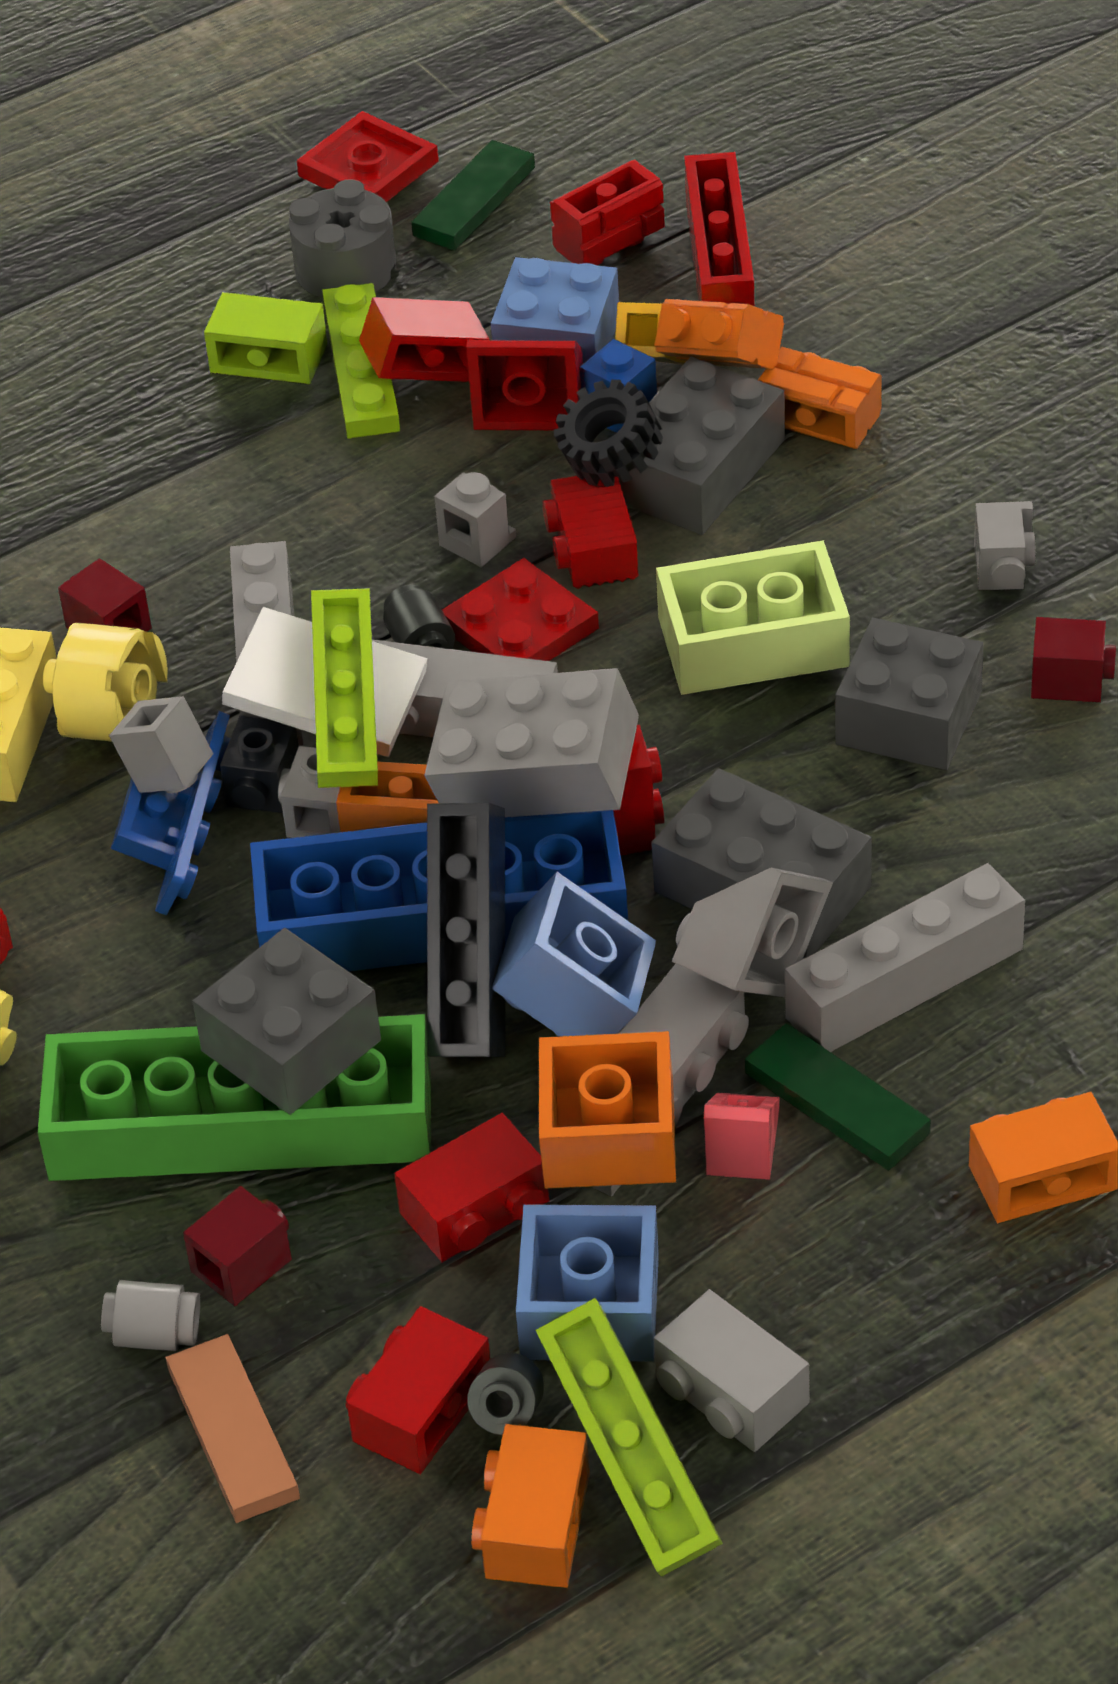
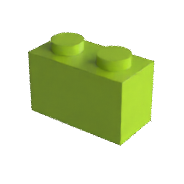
[204,292,327,384]

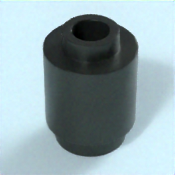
[383,585,455,649]
[467,1353,544,1435]

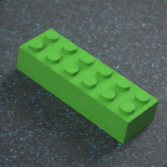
[38,1014,431,1181]

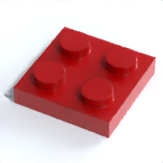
[297,111,439,202]
[442,558,599,661]

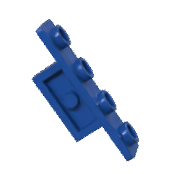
[111,711,231,915]

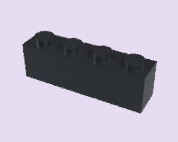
[427,803,506,1057]

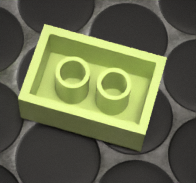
[656,540,850,695]

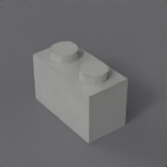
[654,1289,810,1453]

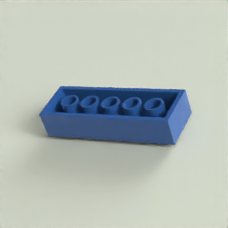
[250,810,628,971]

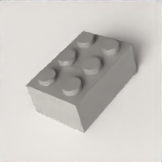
[424,668,639,817]

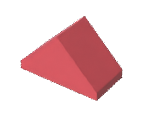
[704,1093,780,1180]

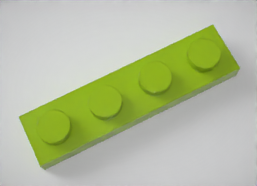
[322,283,400,439]
[311,588,378,788]
[535,1298,723,1577]

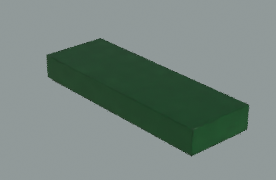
[411,140,535,250]
[745,1023,931,1171]

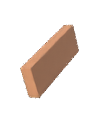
[166,1334,300,1523]

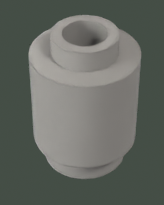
[101,1280,200,1351]

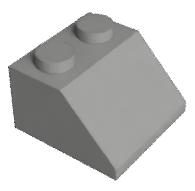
[672,867,833,997]

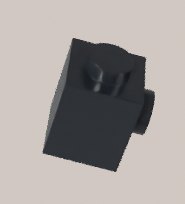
[220,716,299,813]

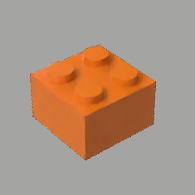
[539,1031,676,1189]

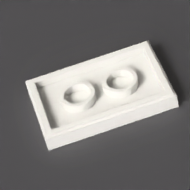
[222,607,428,757]

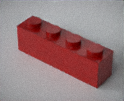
[684,152,755,306]

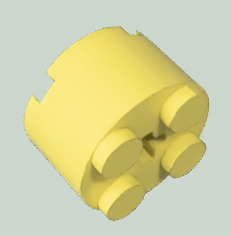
[43,623,168,742]

